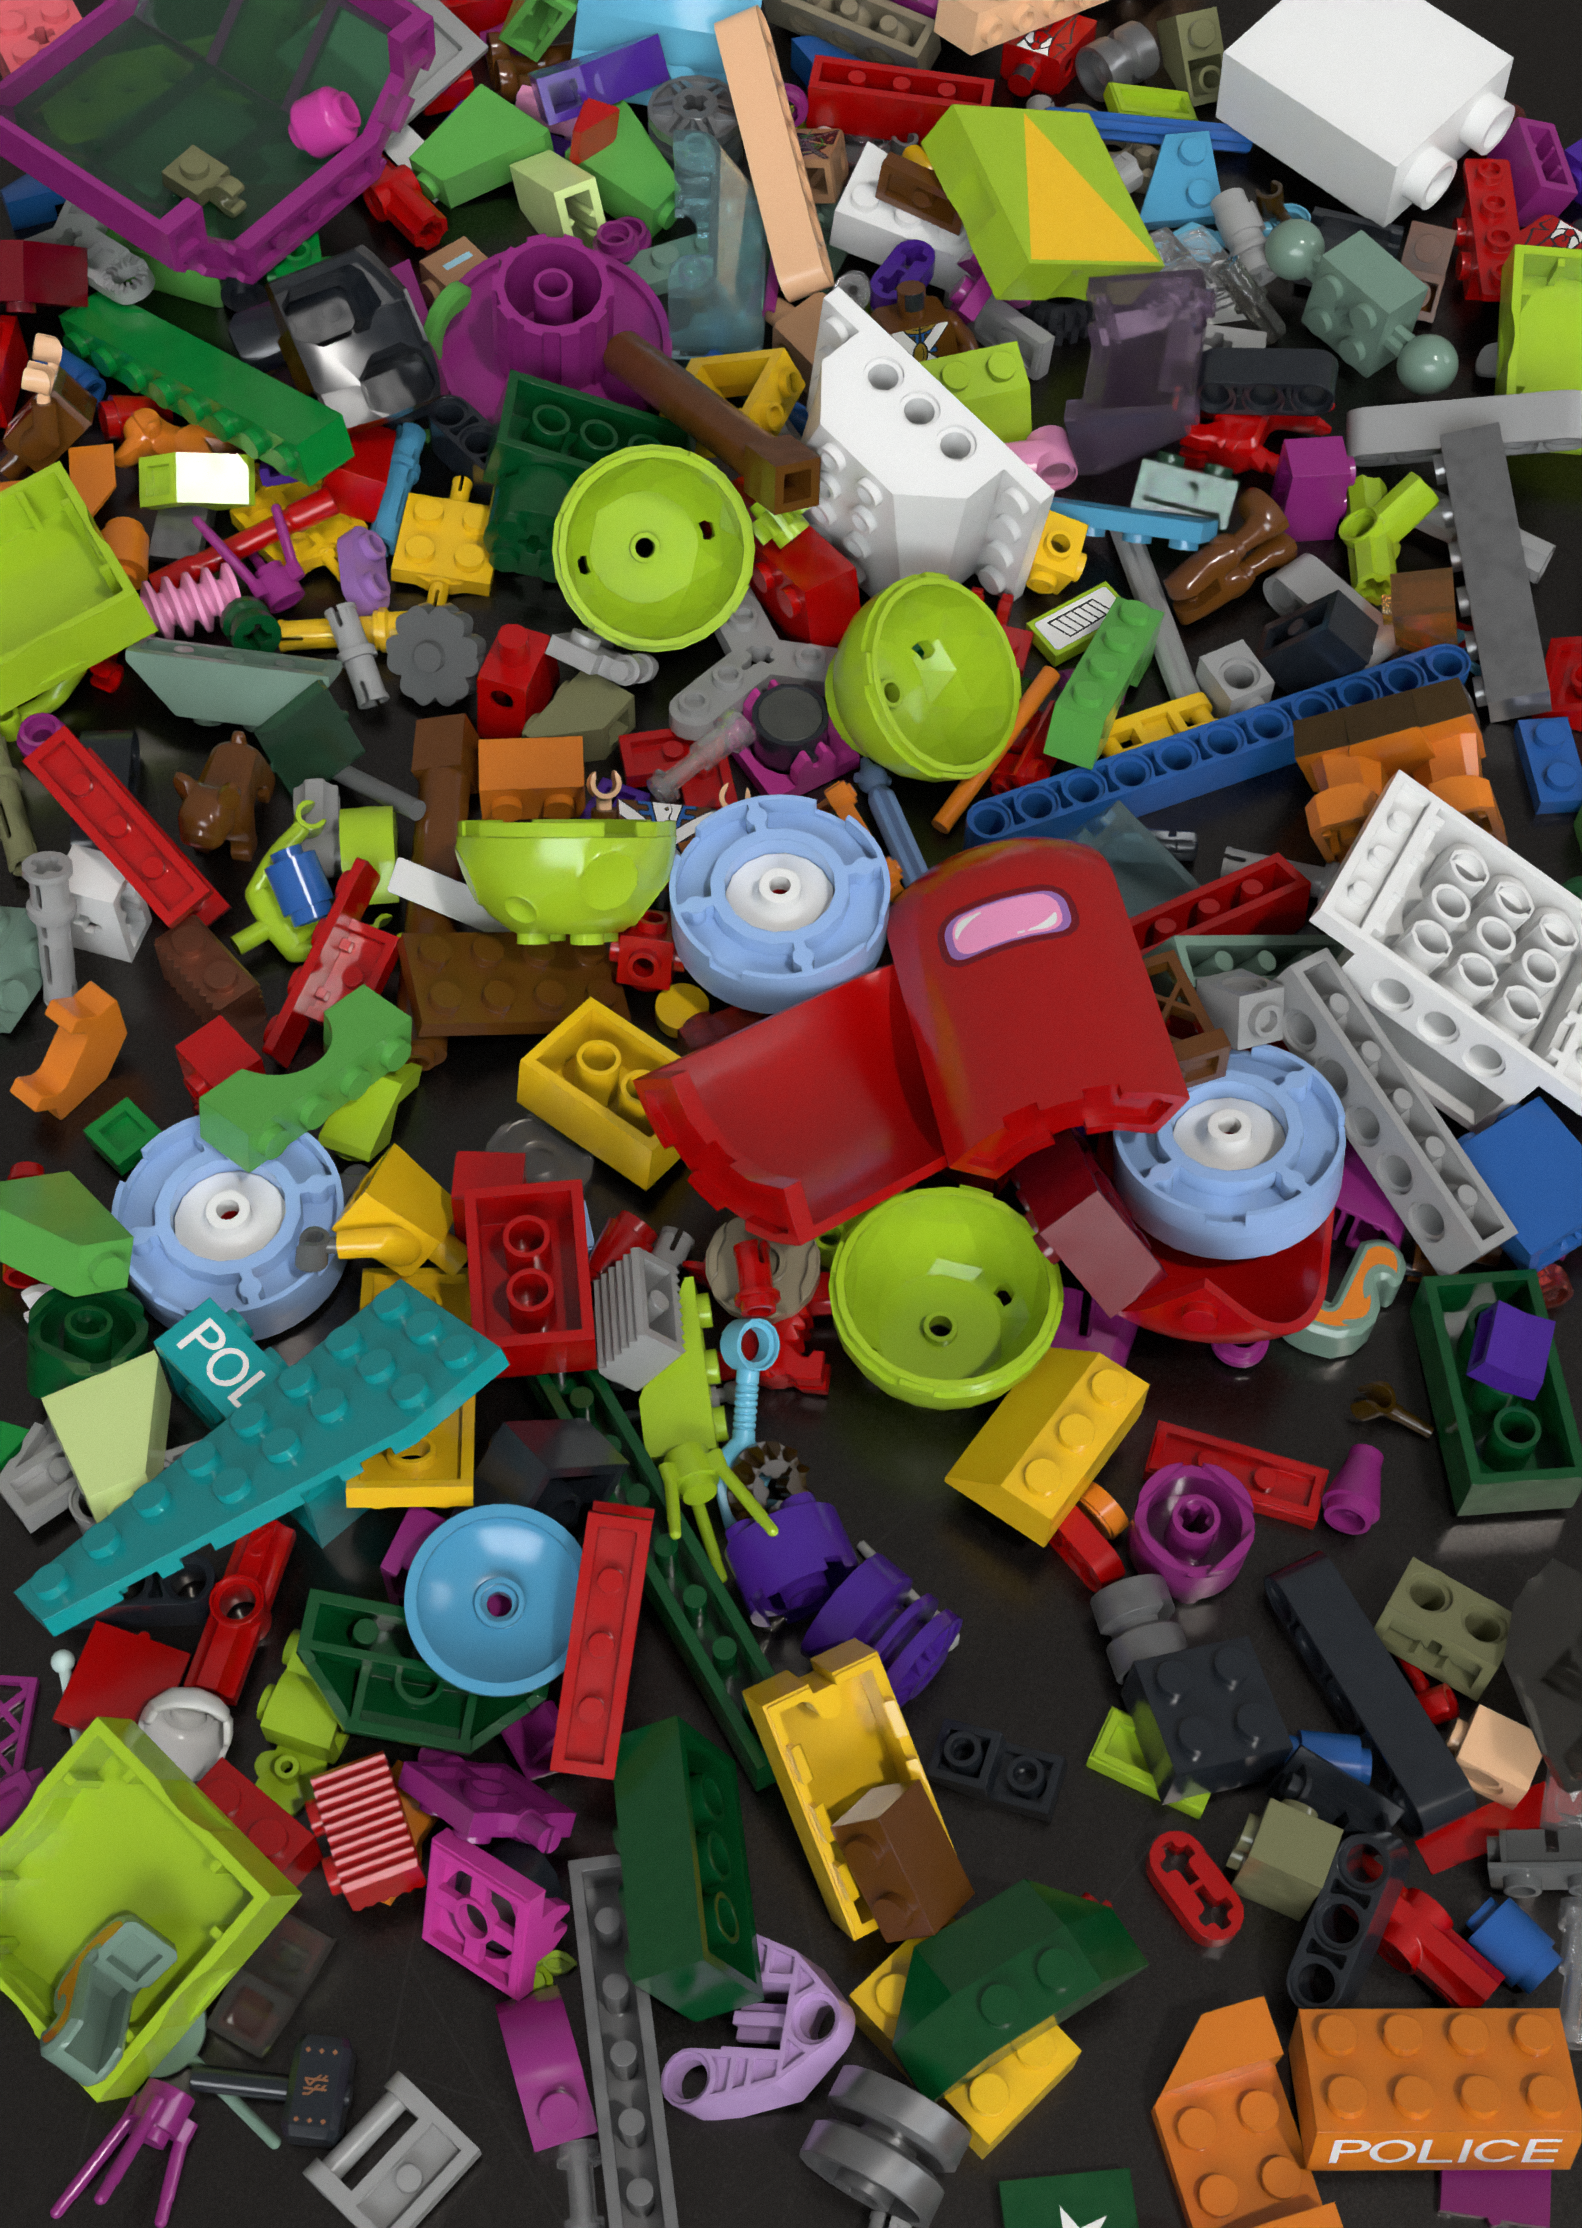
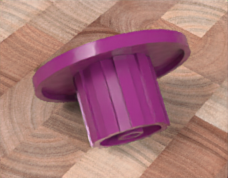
[439,233,672,425]

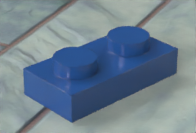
[1513,717,1582,815]

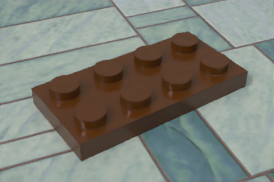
[397,932,631,1037]

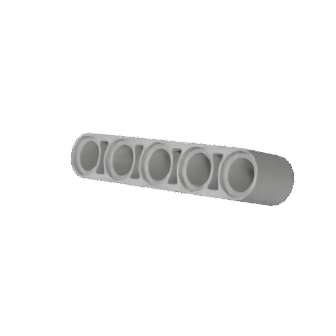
[1346,390,1582,467]

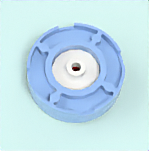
[669,794,891,1014]
[1113,1044,1346,1260]
[111,1114,348,1341]

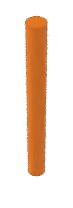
[931,666,1061,834]

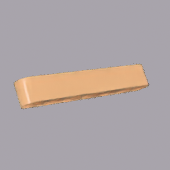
[714,5,834,303]

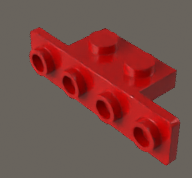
[1452,158,1522,302]
[262,857,400,1068]

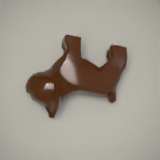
[173,731,275,862]

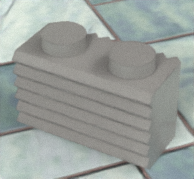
[593,1247,686,1392]

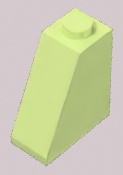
[509,150,606,249]
[41,1350,171,1524]

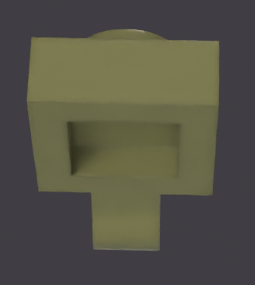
[161,145,247,218]

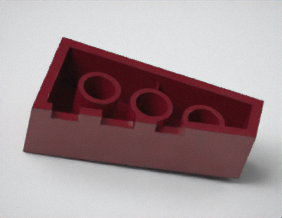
[0,240,88,313]
[1007,1127,1168,1318]

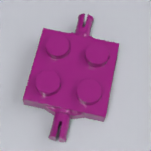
[397,1747,577,1853]

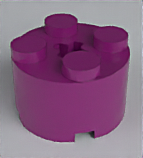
[1126,1462,1255,1604]

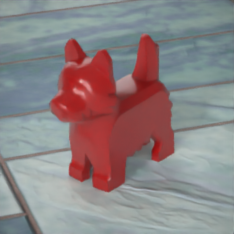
[1178,403,1335,476]
[682,1257,832,1395]

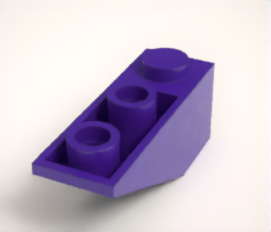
[528,33,670,126]

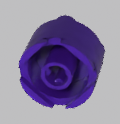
[724,1492,860,1627]

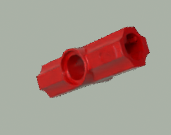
[358,136,448,251]
[183,1519,297,1706]
[1341,1852,1505,2008]

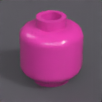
[288,86,361,159]

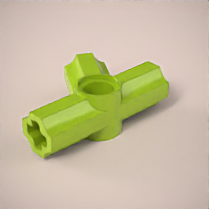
[1339,471,1440,606]

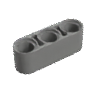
[1263,553,1400,675]

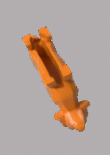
[114,376,298,468]

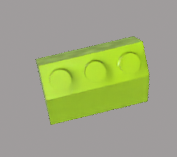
[919,341,1032,443]

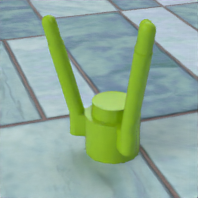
[658,1441,779,1583]

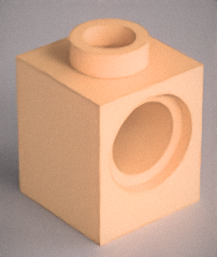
[1445,1704,1549,1810]

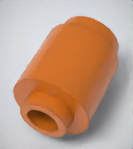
[101,517,150,590]

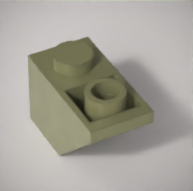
[1156,6,1224,107]
[522,671,635,762]

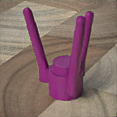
[192,504,306,613]
[50,2078,198,2228]

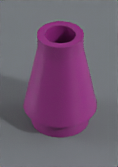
[1322,1444,1384,1535]

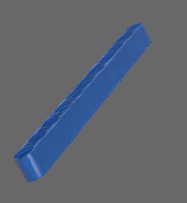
[962,643,1471,851]

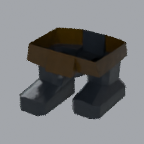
[228,245,449,437]

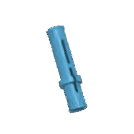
[369,422,426,557]

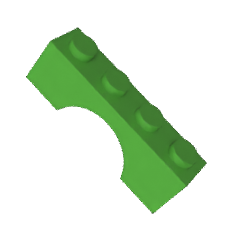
[1043,596,1164,770]
[199,984,412,1173]

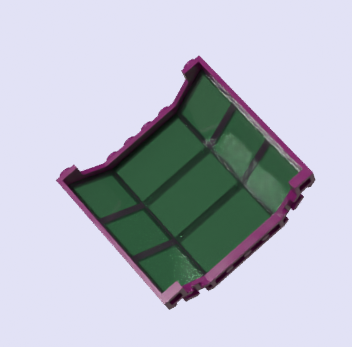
[0,0,436,285]

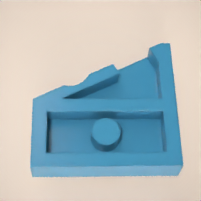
[1139,131,1221,230]

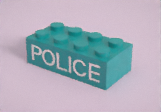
[154,1297,370,1549]

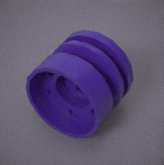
[800,1553,963,1708]

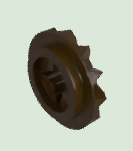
[727,1441,814,1522]

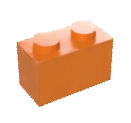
[478,736,586,822]

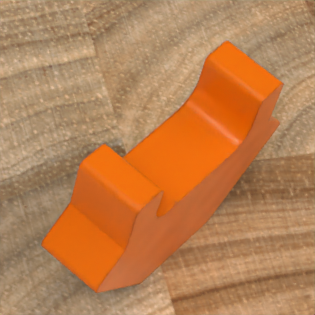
[10,981,128,1120]

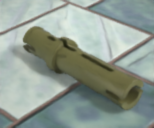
[0,734,38,876]

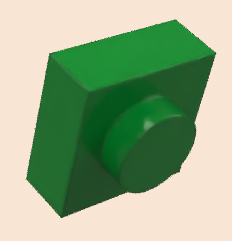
[83,1097,162,1176]

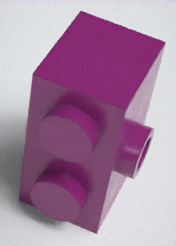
[1487,117,1578,227]
[1270,436,1356,542]

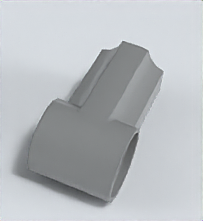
[293,778,342,879]

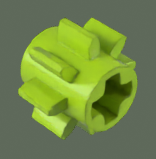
[749,502,810,549]

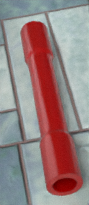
[148,486,341,593]

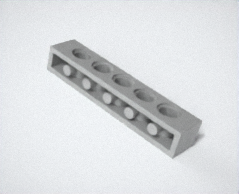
[1272,947,1519,1275]

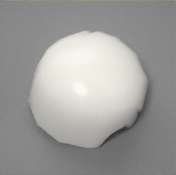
[138,1687,233,1784]

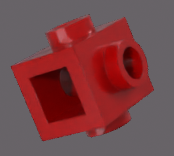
[609,909,686,992]

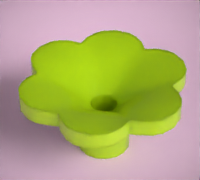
[254,1745,328,1816]

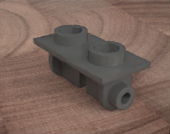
[1487,1829,1582,1898]

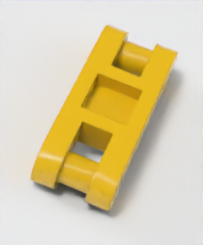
[1100,692,1218,758]

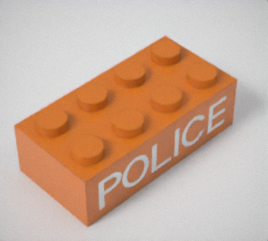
[1288,2008,1582,2171]

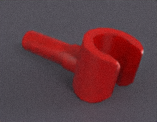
[89,652,124,693]
[1395,1655,1460,1724]

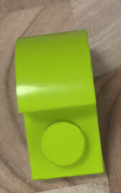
[339,806,400,905]

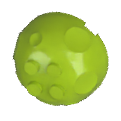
[454,819,677,945]

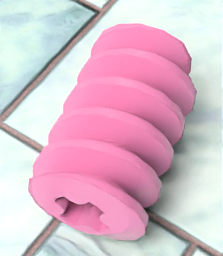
[140,562,241,640]

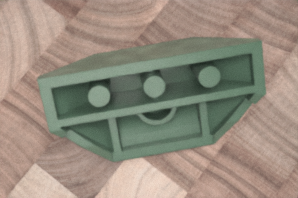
[125,636,342,733]

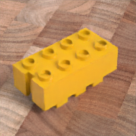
[741,1638,956,1941]

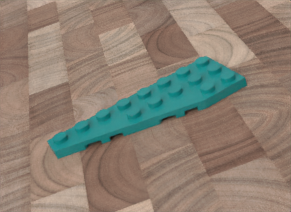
[14,1279,510,1637]

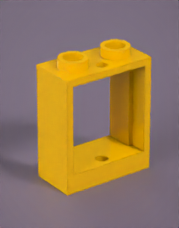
[659,348,806,458]

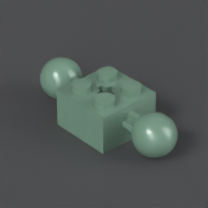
[1265,218,1459,396]

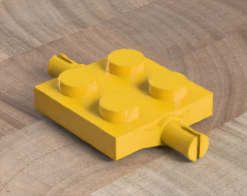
[230,463,368,582]
[391,476,495,607]

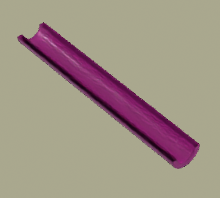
[762,255,779,316]

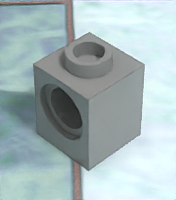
[1195,639,1275,719]
[1195,968,1284,1051]

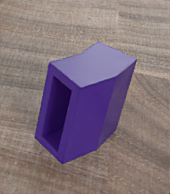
[1466,1300,1556,1401]

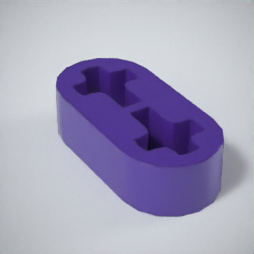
[869,239,935,310]

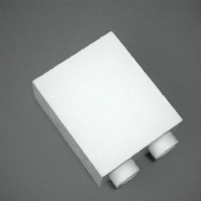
[1216,0,1515,228]

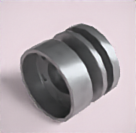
[647,75,743,202]

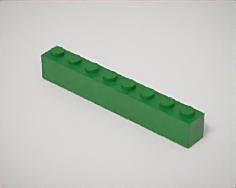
[58,291,355,487]

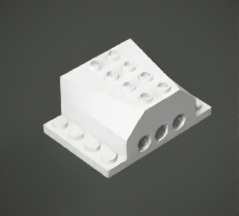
[800,286,1055,602]
[1309,769,1582,1135]

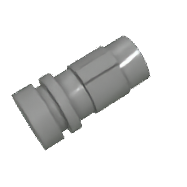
[1210,188,1277,290]

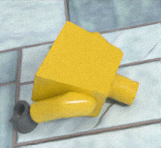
[295,1143,468,1277]

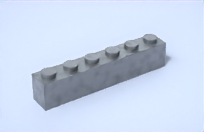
[1432,422,1552,723]
[568,1854,679,2228]

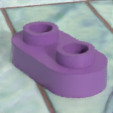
[337,526,391,616]

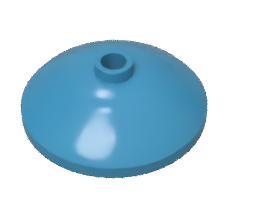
[404,1504,582,1697]

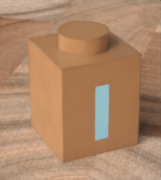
[419,236,488,307]

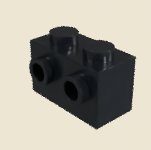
[1255,589,1379,695]

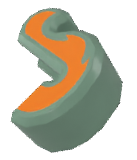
[1283,1239,1406,1359]
[40,1914,177,2087]

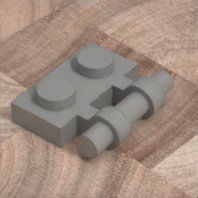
[545,628,659,686]

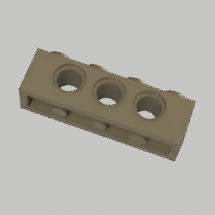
[763,0,941,70]

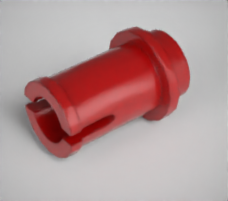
[733,1239,781,1319]

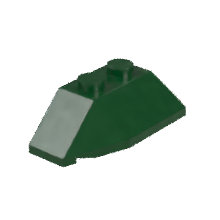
[296,1588,550,1756]
[891,1879,1149,2103]

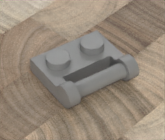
[302,2071,482,2228]

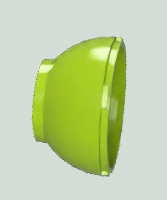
[552,444,755,652]
[825,572,1022,782]
[828,1184,1064,1410]

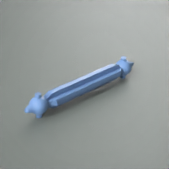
[853,757,928,889]

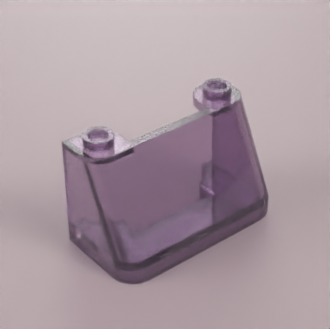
[1064,269,1216,476]

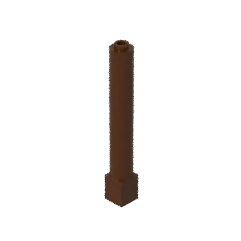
[603,331,821,515]
[396,713,480,1071]

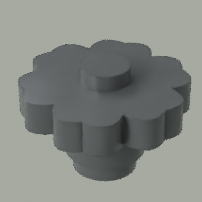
[386,602,486,707]

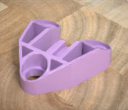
[661,1934,855,2120]

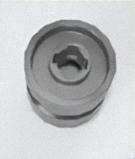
[1075,21,1160,102]
[1090,1574,1189,1685]

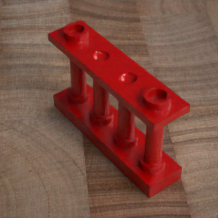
[22,725,232,929]
[550,1500,655,1780]

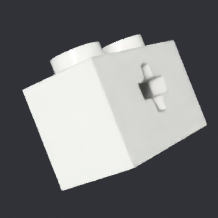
[57,844,152,963]

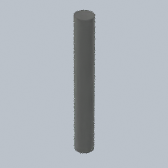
[312,752,426,821]

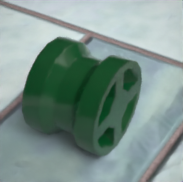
[220,596,282,653]

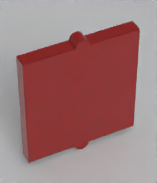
[52,1620,191,1733]

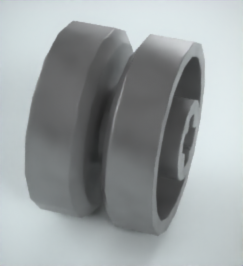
[799,2065,972,2228]

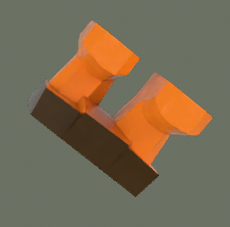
[1293,677,1508,864]

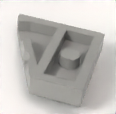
[0,1417,77,1534]

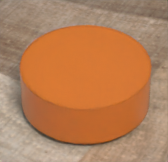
[1076,1481,1130,1540]

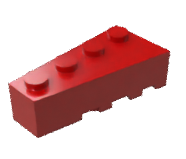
[701,476,861,648]

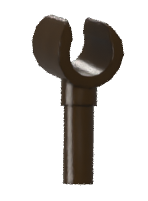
[1256,180,1292,223]
[1350,1381,1434,1438]

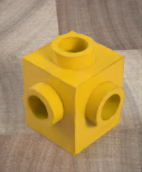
[1026,510,1088,595]

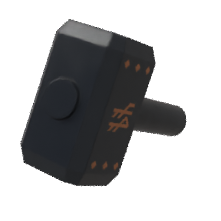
[190,2034,357,2149]

